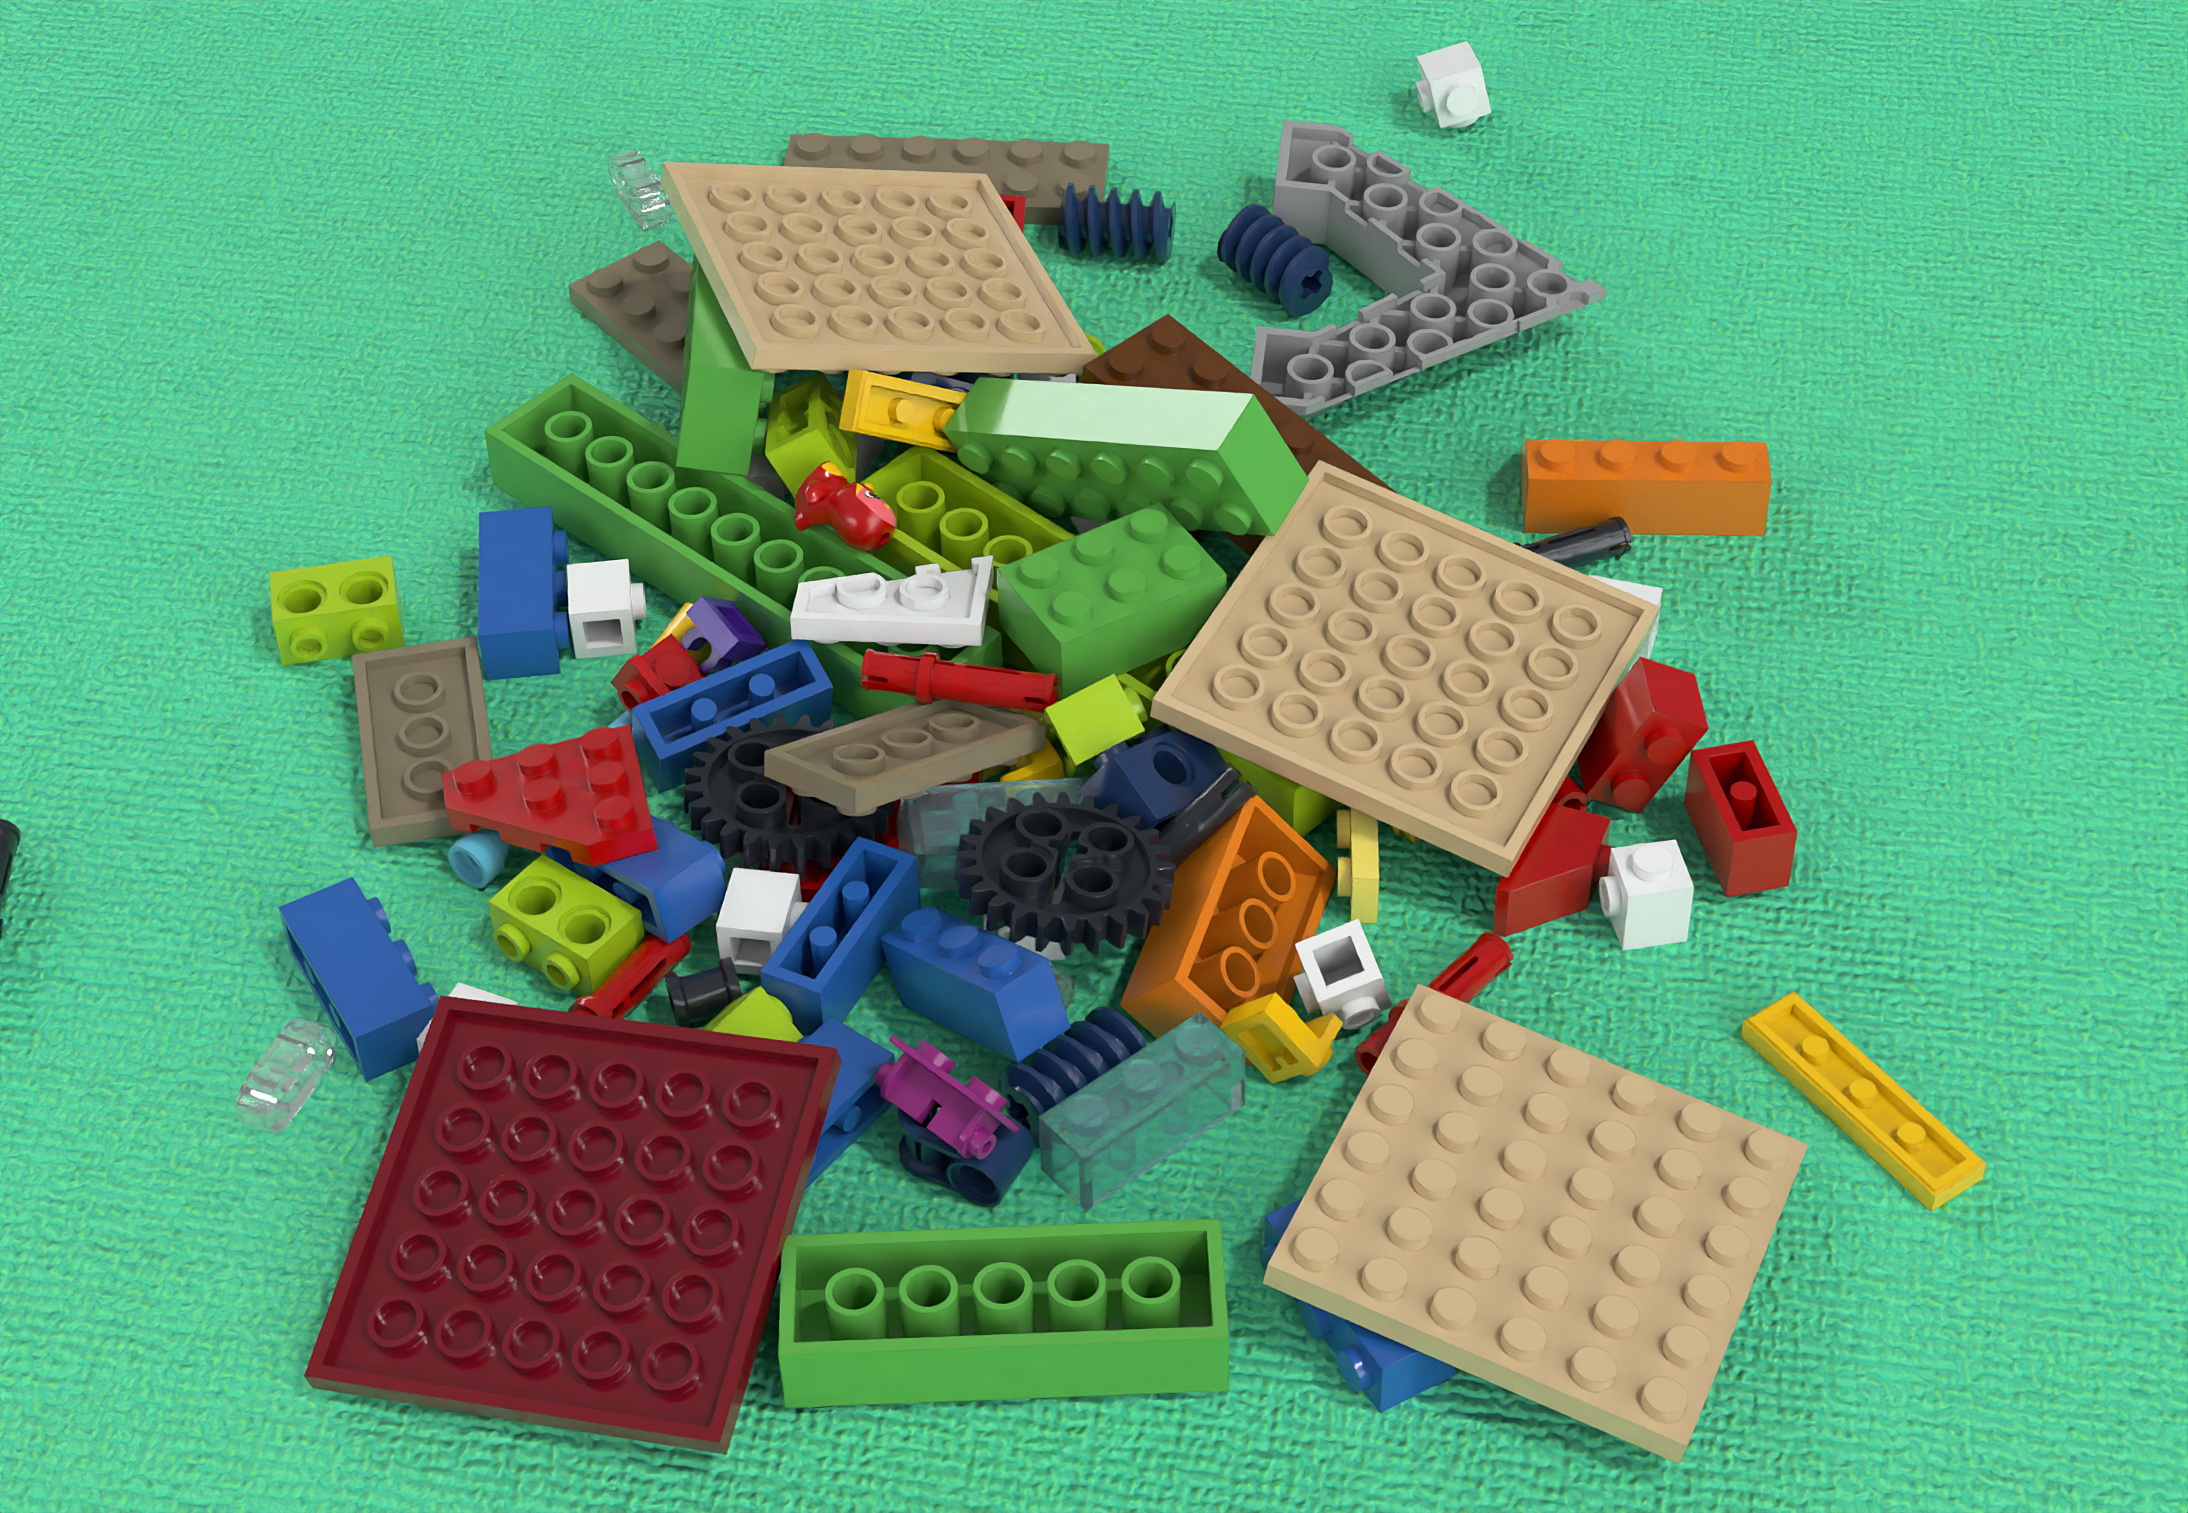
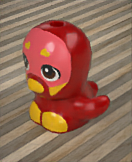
[794,461,897,552]

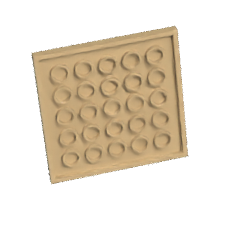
[660,162,1097,377]
[1150,460,1660,878]
[1263,984,1808,1464]

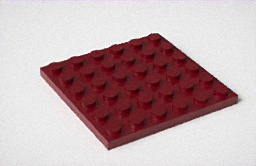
[304,995,842,1455]

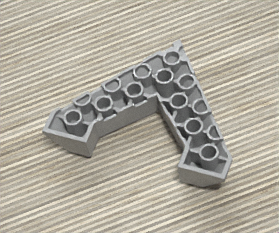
[1250,120,1607,421]

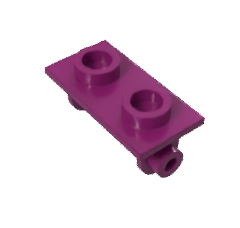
[875,1035,1020,1159]

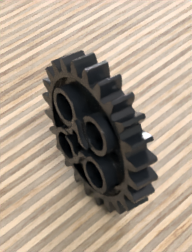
[683,714,895,873]
[954,792,1176,956]

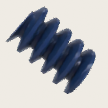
[1058,183,1176,262]
[1217,204,1333,316]
[999,1007,1153,1149]

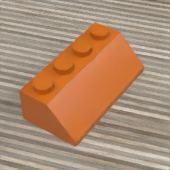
[1520,439,1772,536]
[1120,795,1337,1067]

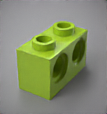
[765,371,858,498]
[269,555,405,666]
[1042,674,1148,791]
[488,854,645,996]

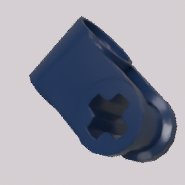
[898,1103,1036,1207]

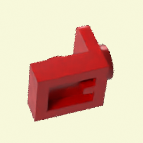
[610,633,707,714]

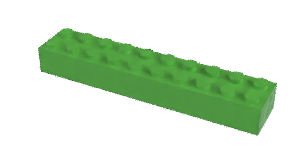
[484,373,1003,719]

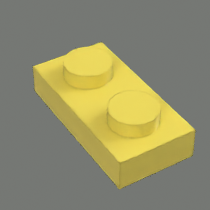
[1336,806,1379,924]

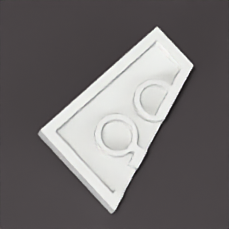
[790,555,994,648]

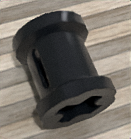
[664,957,742,1028]

